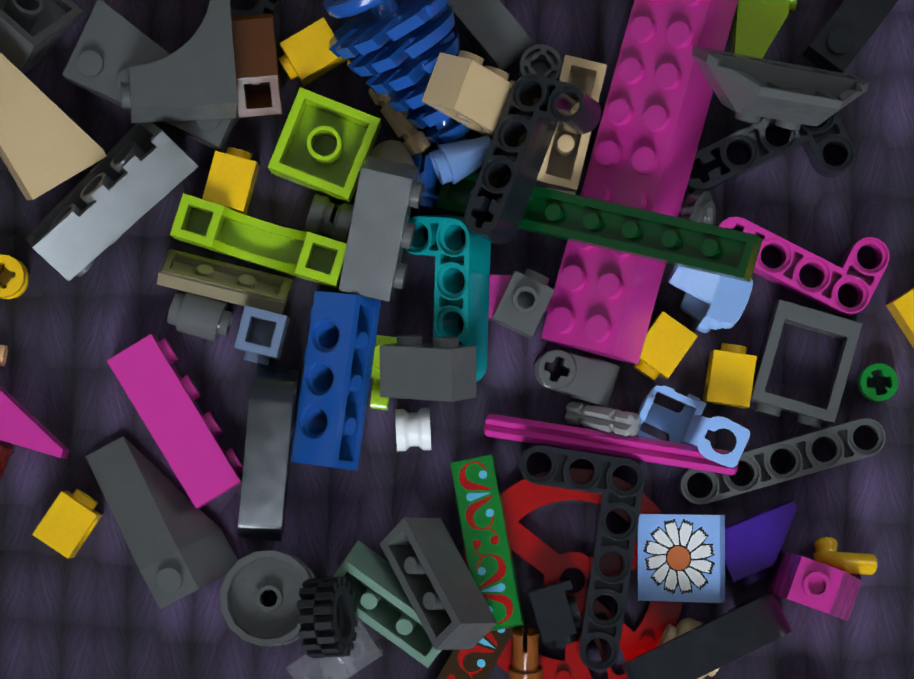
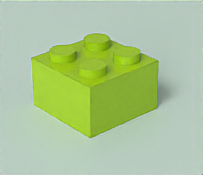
[268,87,382,203]

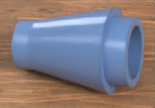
[429,135,491,185]

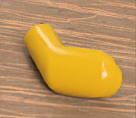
[813,537,877,575]

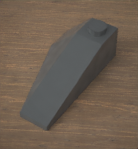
[85,436,238,610]

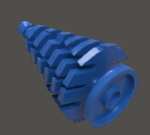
[323,0,470,146]

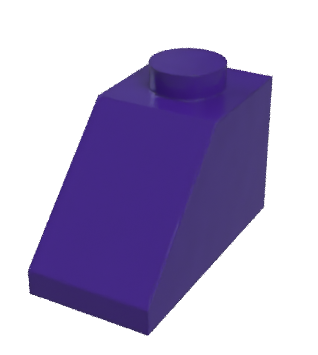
[725,501,797,586]

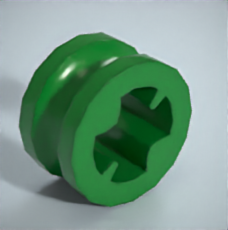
[857,363,898,402]

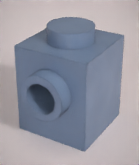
[234,306,290,366]

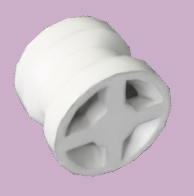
[395,407,432,452]

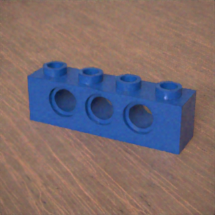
[291,291,381,471]

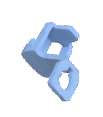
[668,265,753,333]
[637,385,750,468]

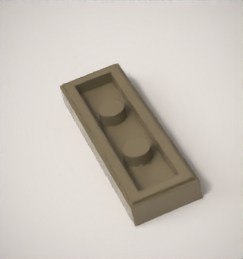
[157,249,293,314]

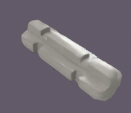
[565,401,641,436]

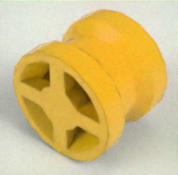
[0,254,30,300]

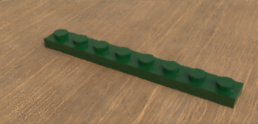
[435,172,763,282]

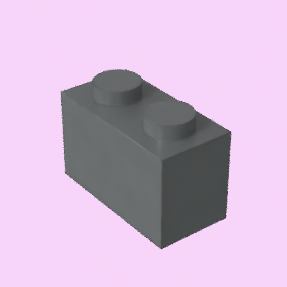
[380,334,477,402]

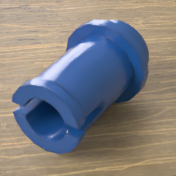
[412,155,438,211]

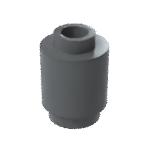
[167,291,234,342]

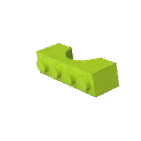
[170,193,347,289]

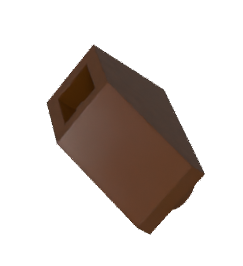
[231,14,282,118]

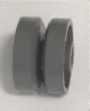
[220,550,317,646]

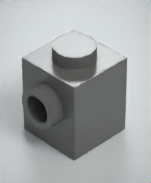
[492,268,555,339]

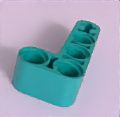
[404,215,491,382]

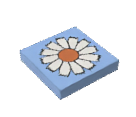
[638,514,725,603]

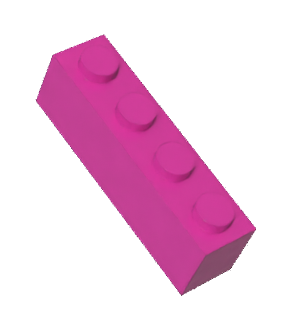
[107,334,243,509]

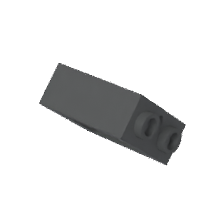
[750,299,863,429]

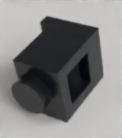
[527,578,582,647]

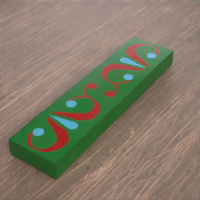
[450,454,524,632]

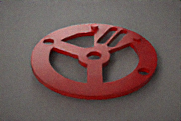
[462,468,683,679]

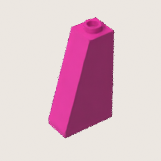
[766,551,862,621]

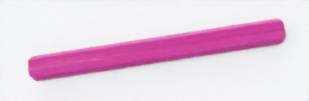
[484,414,739,475]

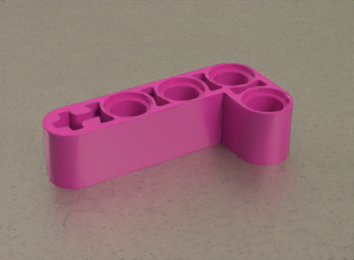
[718,217,890,317]

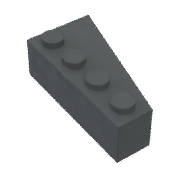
[62,0,240,153]

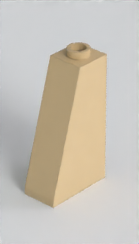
[0,52,107,200]

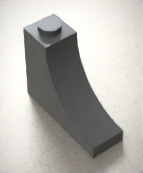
[120,0,238,123]

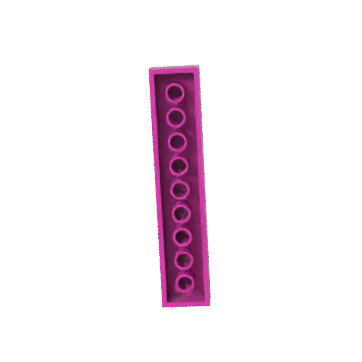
[541,0,738,365]

